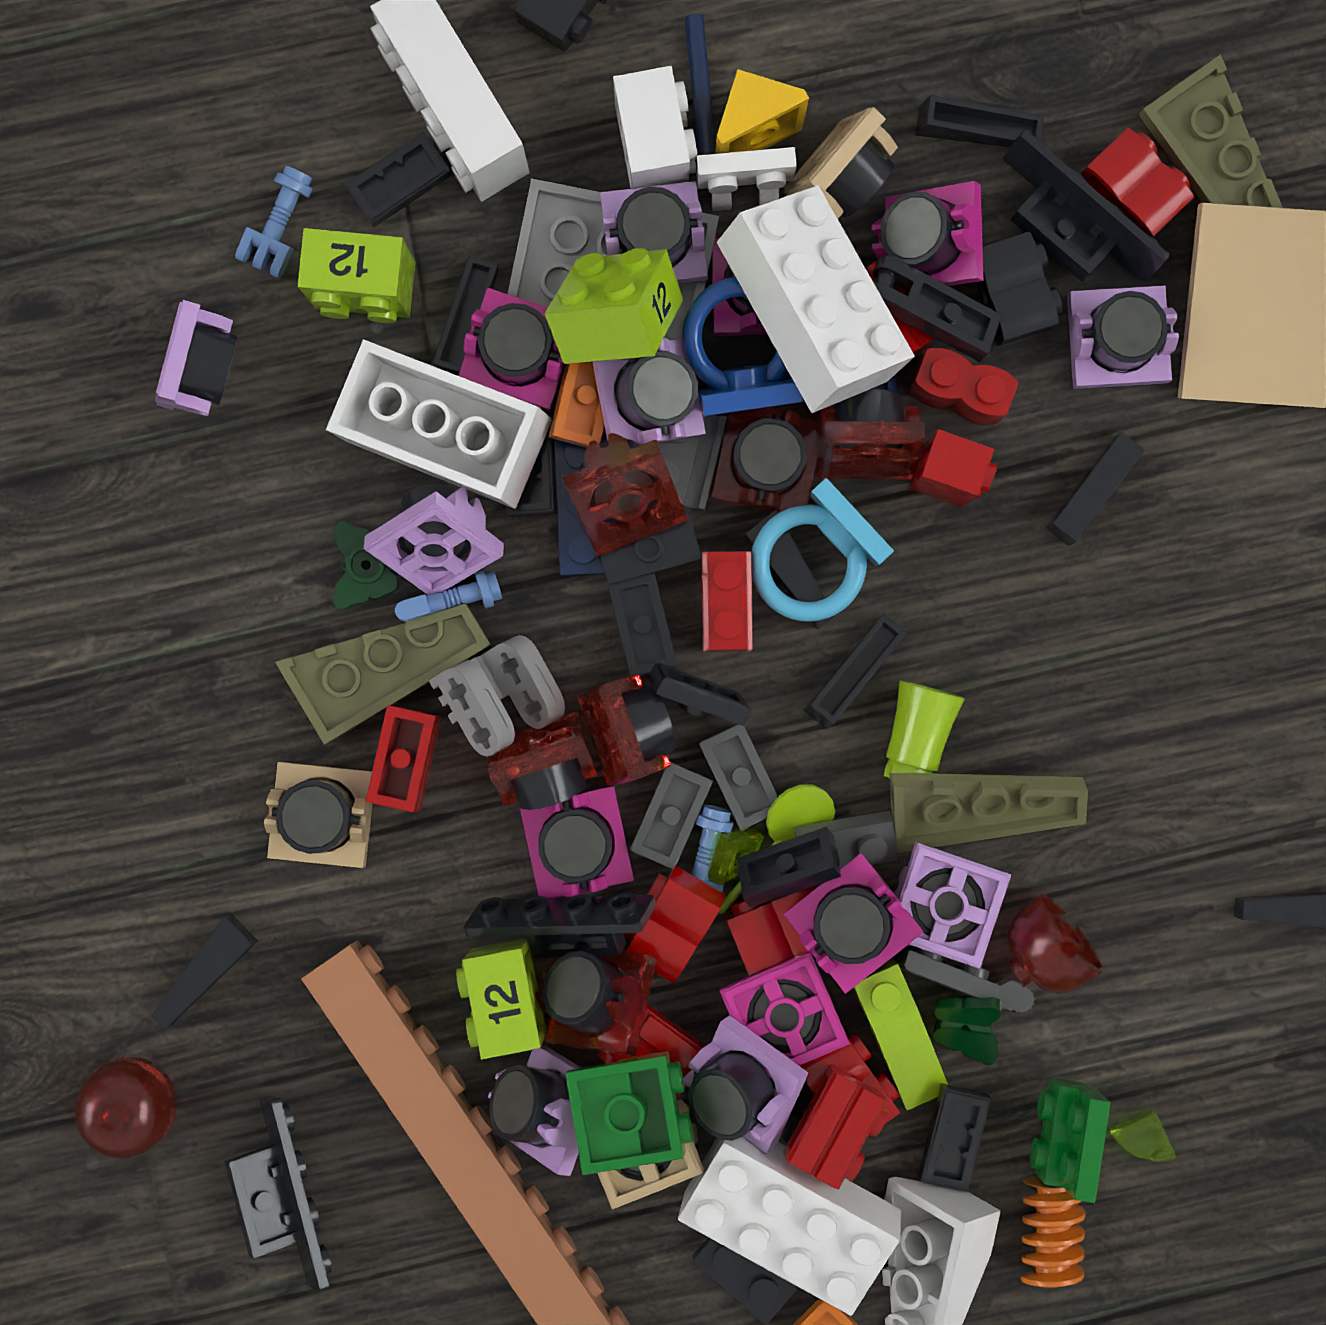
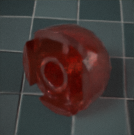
[1008,893,1102,994]
[74,1057,178,1159]

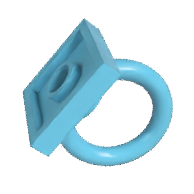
[751,478,894,621]

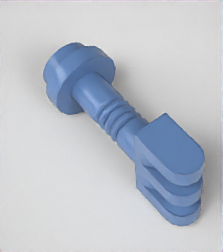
[235,166,313,279]
[395,569,502,623]
[689,804,734,892]

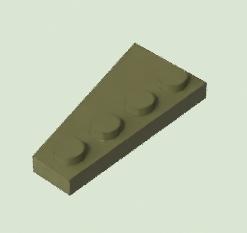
[1139,54,1283,208]
[275,603,492,745]
[890,773,1088,853]

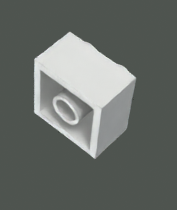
[613,66,697,189]

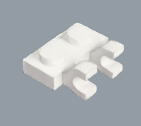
[696,147,797,211]

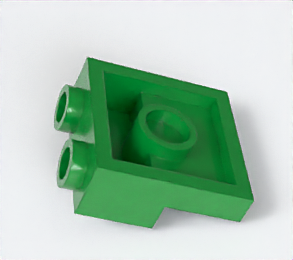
[565,1051,693,1175]
[1030,1077,1111,1203]

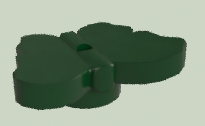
[333,521,398,611]
[933,996,1002,1066]

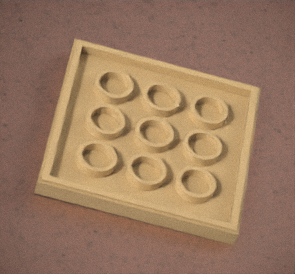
[1178,203,1326,408]

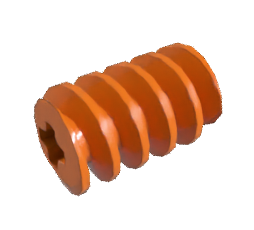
[1021,1176,1086,1288]

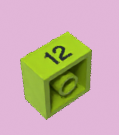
[298,228,415,323]
[544,248,683,364]
[456,938,547,1060]

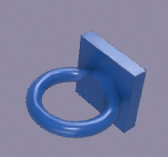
[682,277,803,416]

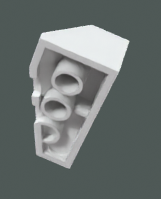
[882,1177,1000,1325]

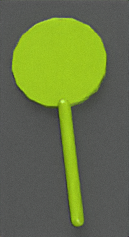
[718,784,835,914]

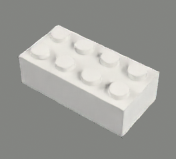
[370,0,530,202]
[717,185,915,413]
[326,339,552,509]
[678,1136,902,1316]

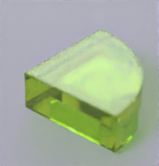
[708,828,764,885]
[1109,1110,1177,1162]

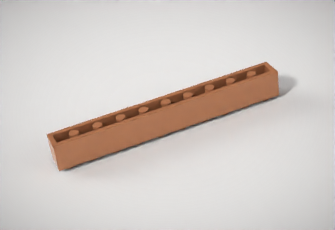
[301,940,630,1325]

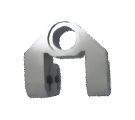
[429,635,565,756]

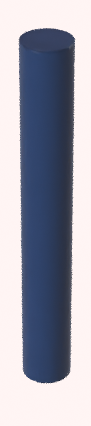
[685,14,716,155]

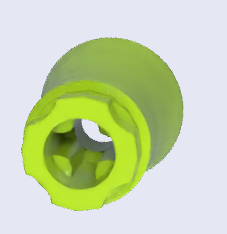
[884,680,965,779]

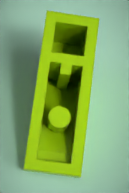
[853,958,948,1110]

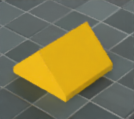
[715,69,809,154]

